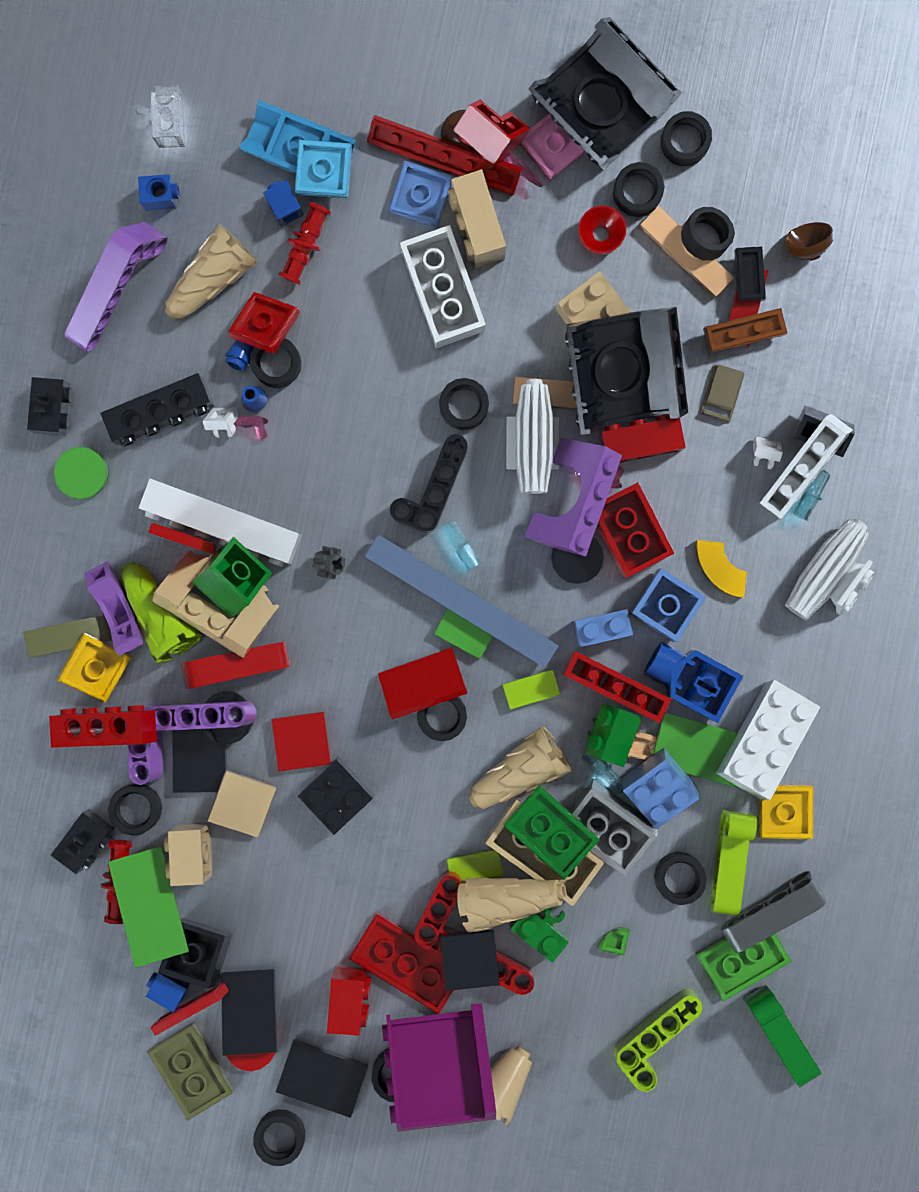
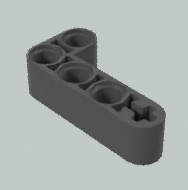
[721,871,826,953]

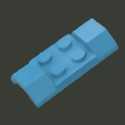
[239,100,356,174]

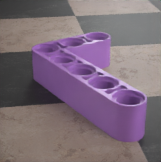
[65,222,168,352]
[127,701,257,785]

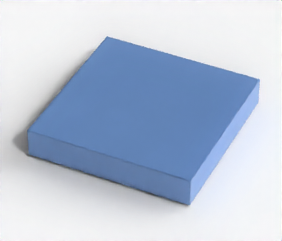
[388,160,454,228]

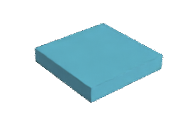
[295,140,352,199]

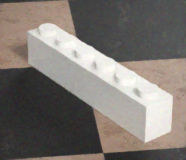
[139,479,302,567]

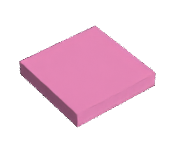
[520,114,586,181]

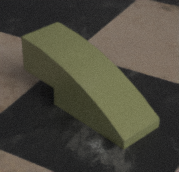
[23,615,112,658]

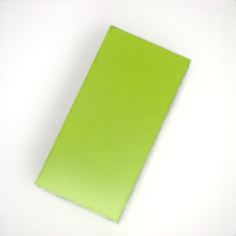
[502,669,560,710]
[447,849,504,885]

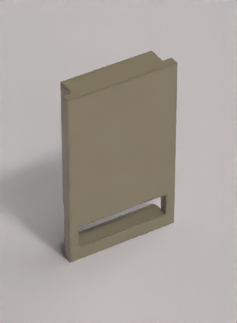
[700,364,745,422]

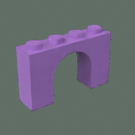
[525,438,622,556]

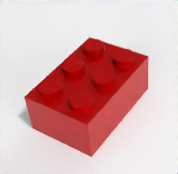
[597,482,675,579]

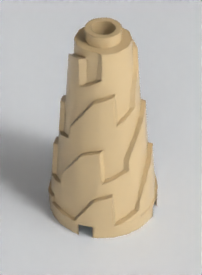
[164,223,258,321]
[468,726,571,810]
[457,877,567,933]

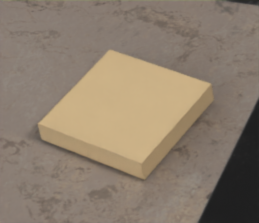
[207,770,276,838]

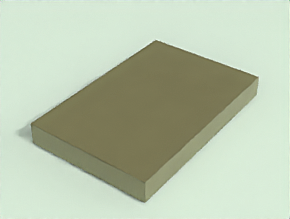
[147,1022,234,1121]

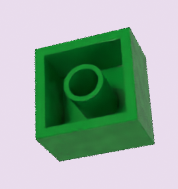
[192,537,272,618]

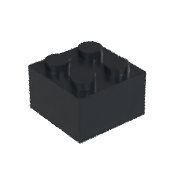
[298,757,375,835]
[158,918,233,989]

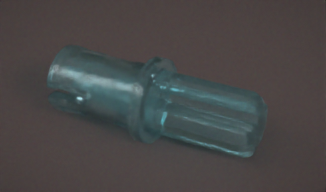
[792,469,830,521]
[442,521,481,572]
[581,753,623,796]

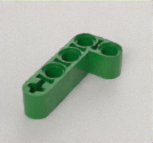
[743,984,822,1088]

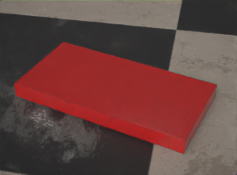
[349,912,453,1014]

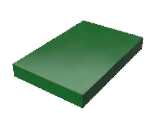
[503,785,600,880]

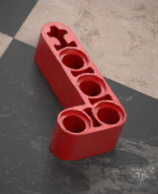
[180,641,290,689]

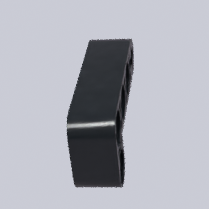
[390,434,468,533]

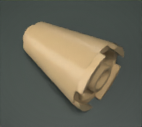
[490,1046,532,1126]

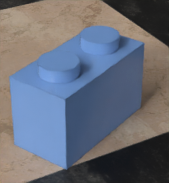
[573,609,633,647]

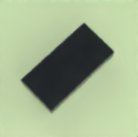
[734,246,766,302]

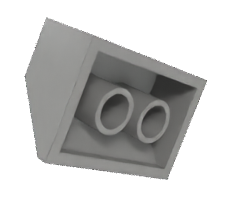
[570,779,658,877]

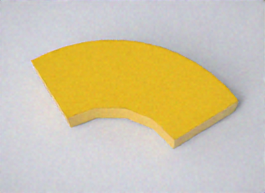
[696,540,747,598]

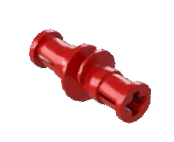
[278,202,331,285]
[100,840,133,924]

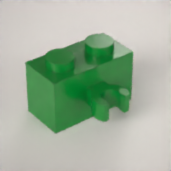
[584,703,642,768]
[509,907,569,963]

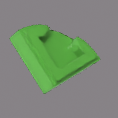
[598,927,630,955]

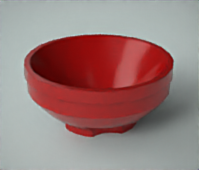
[578,205,626,255]

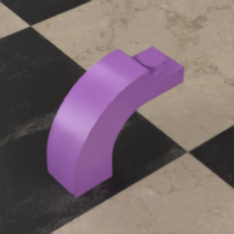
[84,561,143,656]

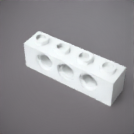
[760,414,853,519]

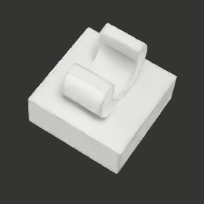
[203,407,239,438]
[753,436,783,469]

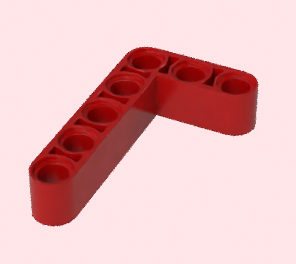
[414,871,534,995]

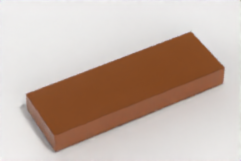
[703,308,788,354]

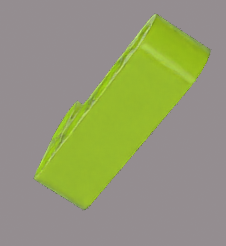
[710,809,757,916]
[614,989,703,1092]

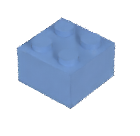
[629,568,706,642]
[622,748,699,830]

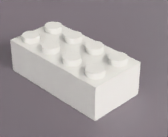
[400,225,486,349]
[716,680,820,800]

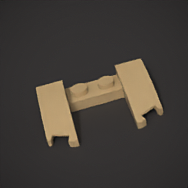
[152,551,279,658]

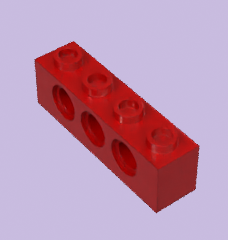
[562,651,672,723]
[49,705,157,748]

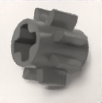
[312,546,346,579]

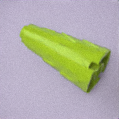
[120,562,203,664]

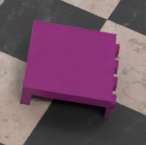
[382,1003,496,1132]

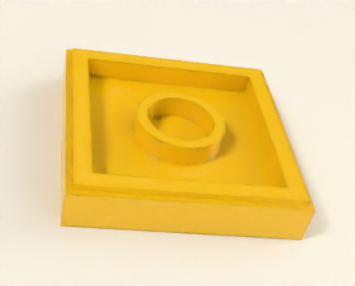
[57,632,132,703]
[758,785,813,839]

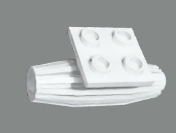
[506,379,559,494]
[785,519,874,621]

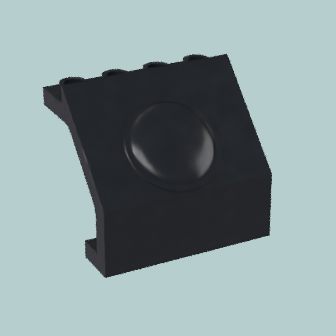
[528,17,682,170]
[565,307,689,435]

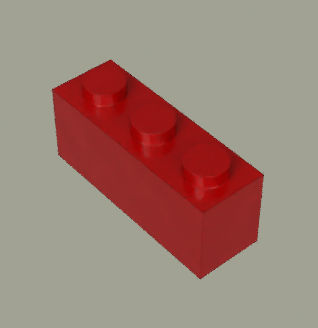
[599,414,686,463]

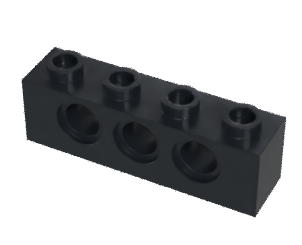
[100,373,214,447]

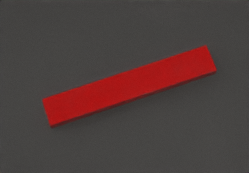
[367,115,523,195]

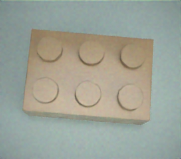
[448,170,506,269]

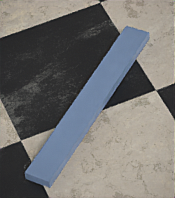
[365,534,559,668]

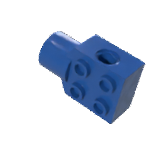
[644,642,743,723]

